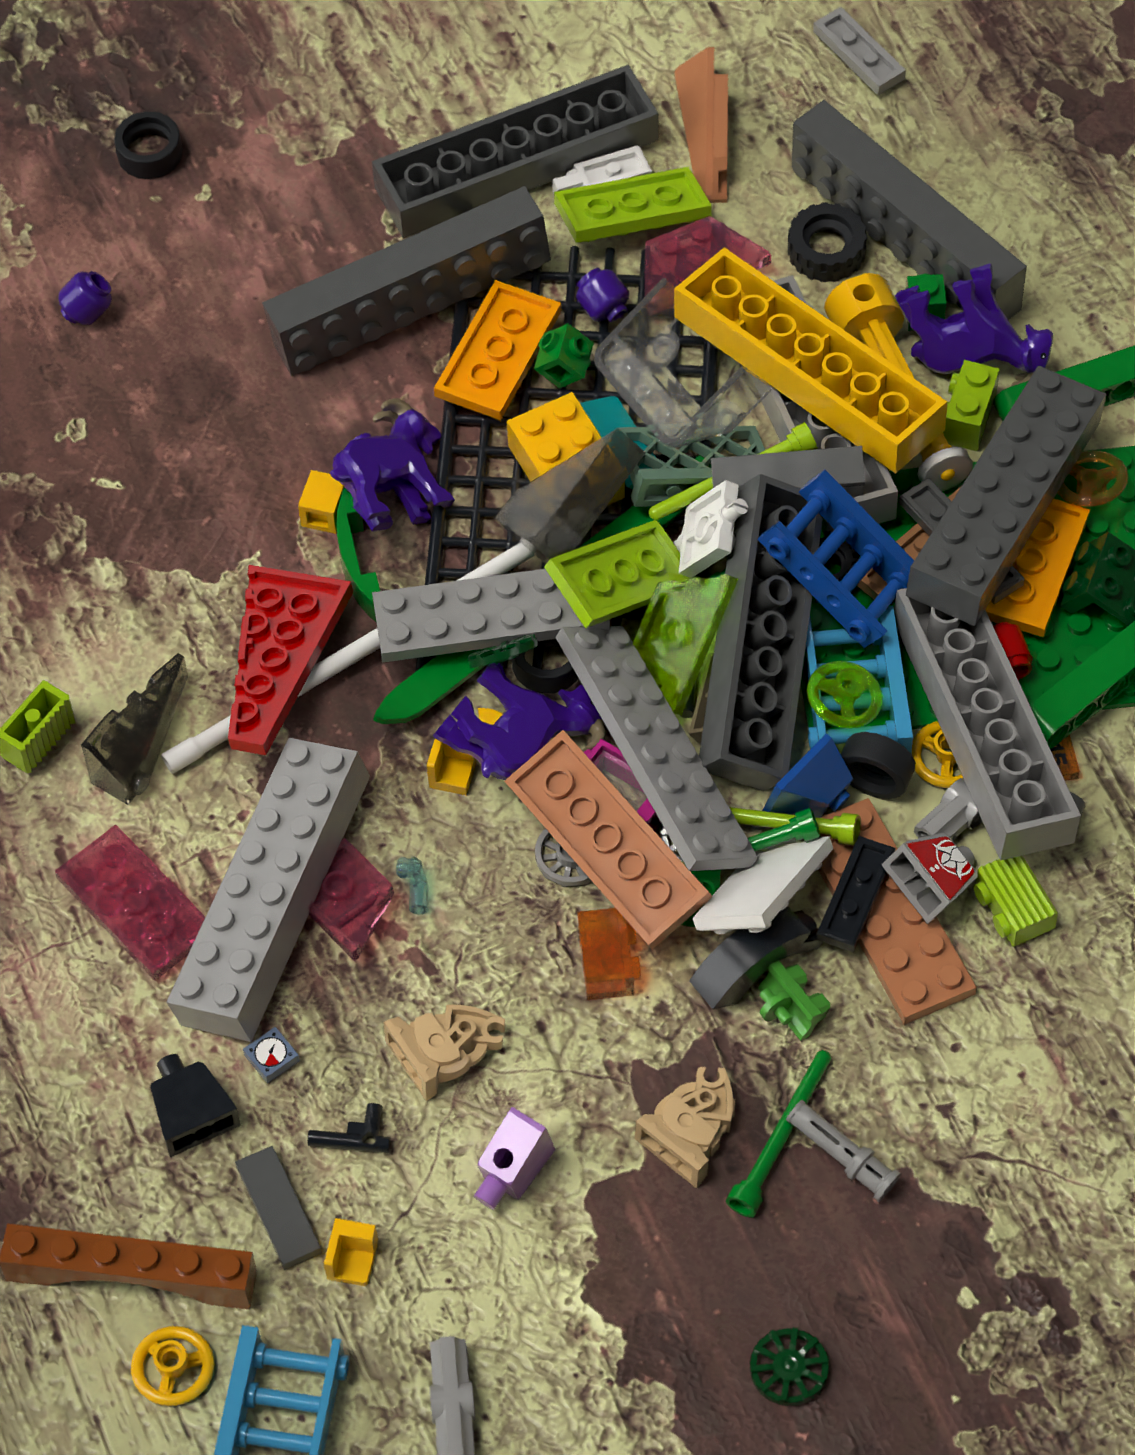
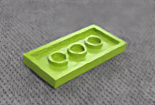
[554,167,712,243]
[544,520,698,628]

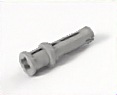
[786,1100,902,1202]

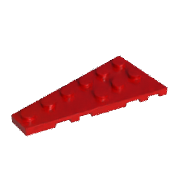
[228,565,354,755]

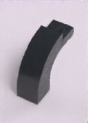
[689,906,823,1010]

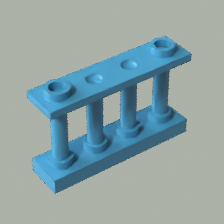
[804,606,913,754]
[214,1325,350,1455]

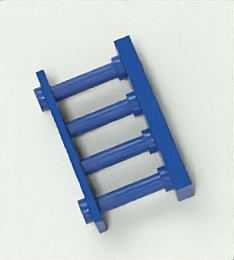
[758,469,914,648]

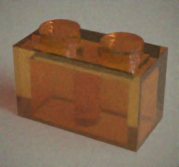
[577,908,641,1000]

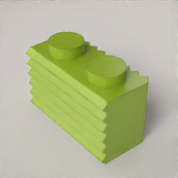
[0,680,76,773]
[973,856,1058,947]

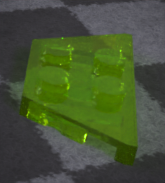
[633,574,738,715]

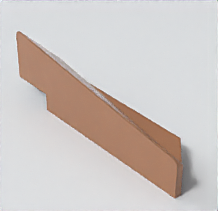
[674,47,728,203]

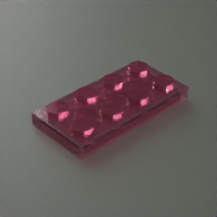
[55,825,205,981]

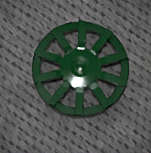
[468,634,539,668]
[750,1327,829,1406]

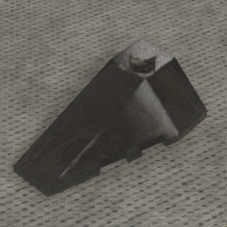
[493,428,646,564]
[81,653,188,805]

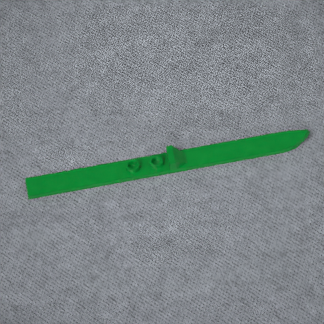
[373,455,711,724]

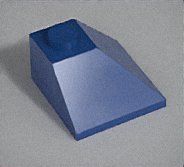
[762,733,853,818]

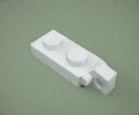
[553,145,652,194]

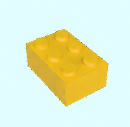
[507,392,625,520]

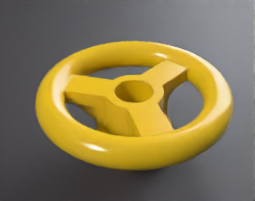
[912,721,963,788]
[131,1326,215,1406]

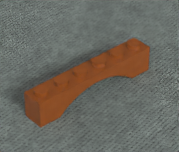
[0,1223,257,1310]

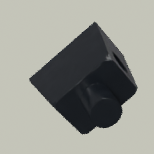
[150,1054,241,1158]

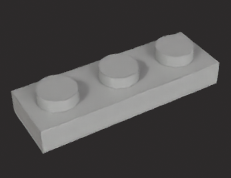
[813,7,906,95]

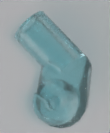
[396,856,429,915]

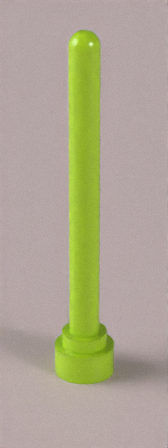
[649,422,818,520]
[729,807,861,846]

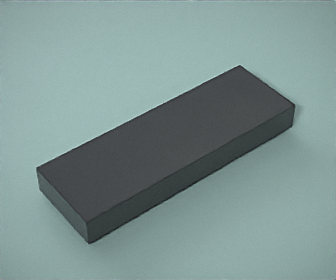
[235,1145,322,1270]

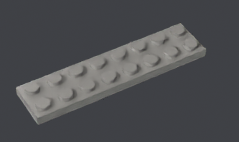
[555,626,758,871]

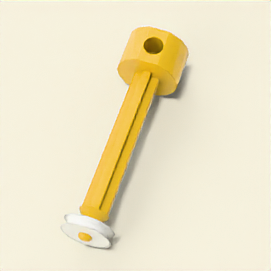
[824,273,973,491]

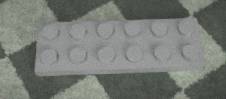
[372,569,610,663]

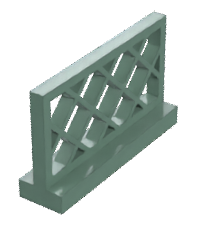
[615,426,765,507]

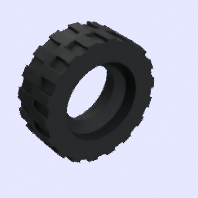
[788,202,867,283]

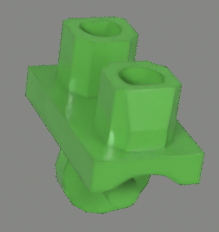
[758,960,831,1041]

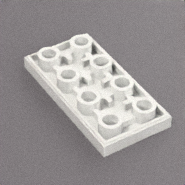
[693,836,834,934]

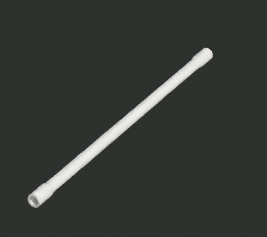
[161,506,590,774]

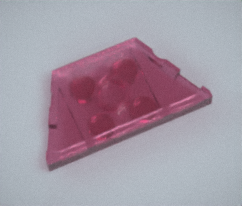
[645,216,771,314]
[308,838,395,961]

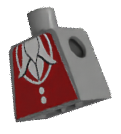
[882,833,978,924]

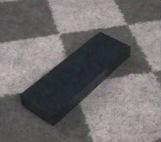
[816,836,896,953]

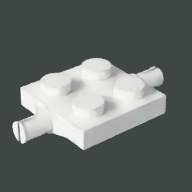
[673,480,748,578]

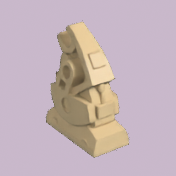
[384,1005,505,1102]
[634,1067,735,1188]

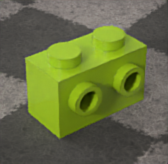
[943,360,1000,452]

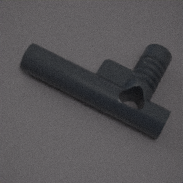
[308,1103,391,1153]

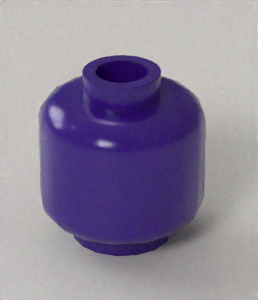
[576,267,629,323]
[58,271,112,325]

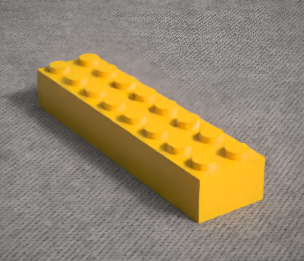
[674,247,947,474]

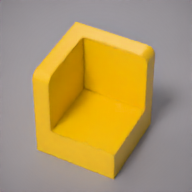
[298,470,344,534]
[427,738,477,796]
[324,1218,378,1286]

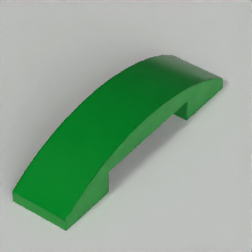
[337,487,380,622]

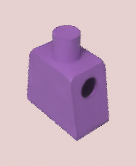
[474,1107,556,1210]

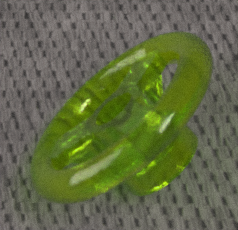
[807,661,883,729]

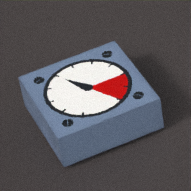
[243,1027,300,1084]

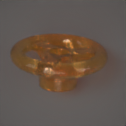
[1057,451,1128,507]

